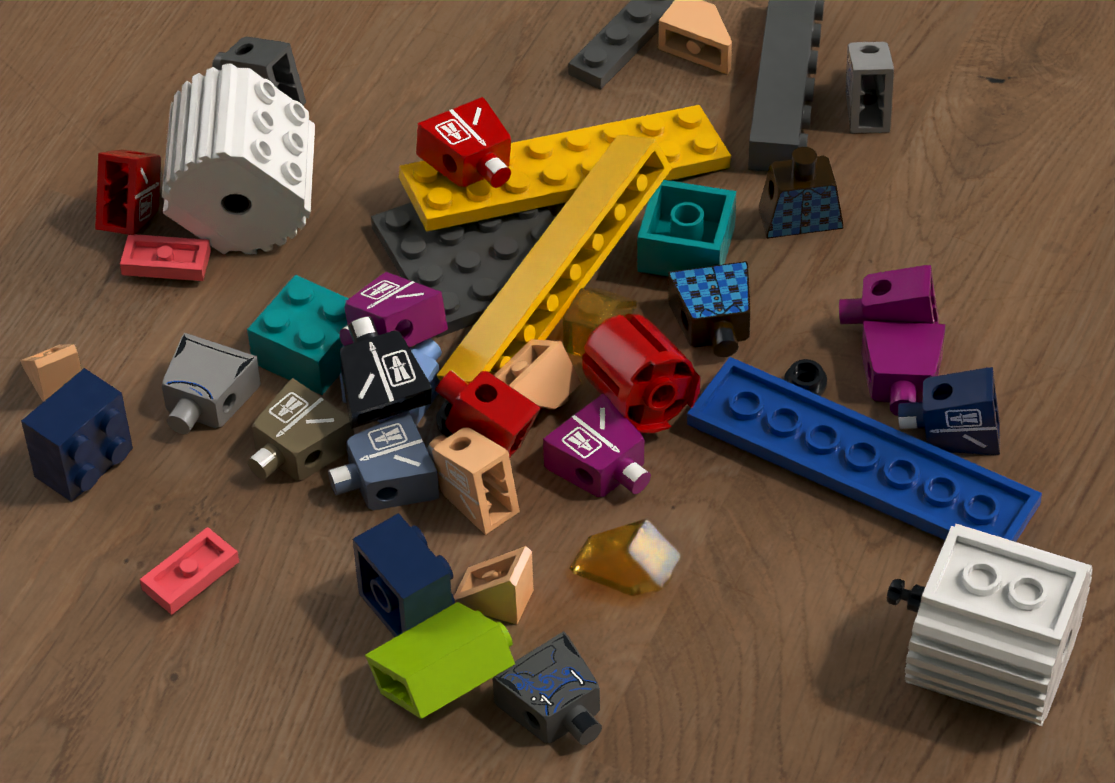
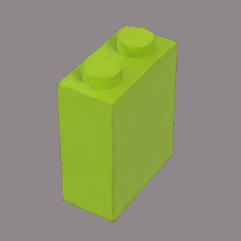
[365,602,515,719]

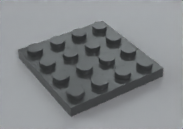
[371,203,589,338]

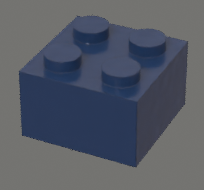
[21,368,133,502]
[352,513,455,637]

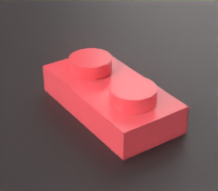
[120,234,211,281]
[140,527,239,615]

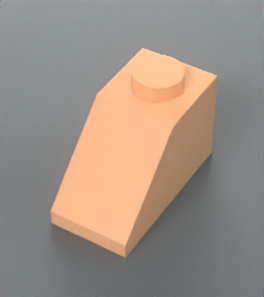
[658,0,732,75]
[494,339,581,409]

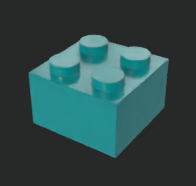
[637,180,737,277]
[247,275,349,395]

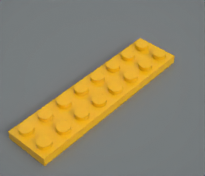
[399,105,731,232]

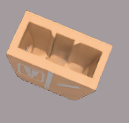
[427,427,520,535]

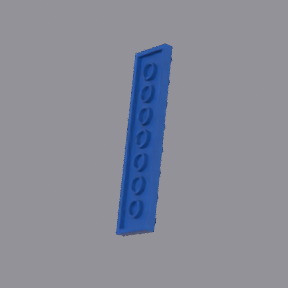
[687,357,1042,542]

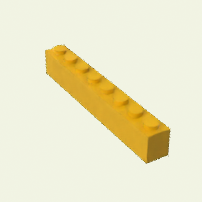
[436,135,672,384]

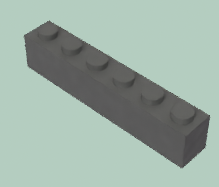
[748,0,825,171]

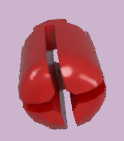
[582,314,701,433]

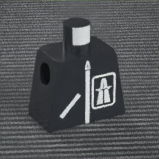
[340,317,432,429]

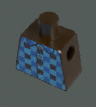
[759,147,844,239]
[668,261,750,357]

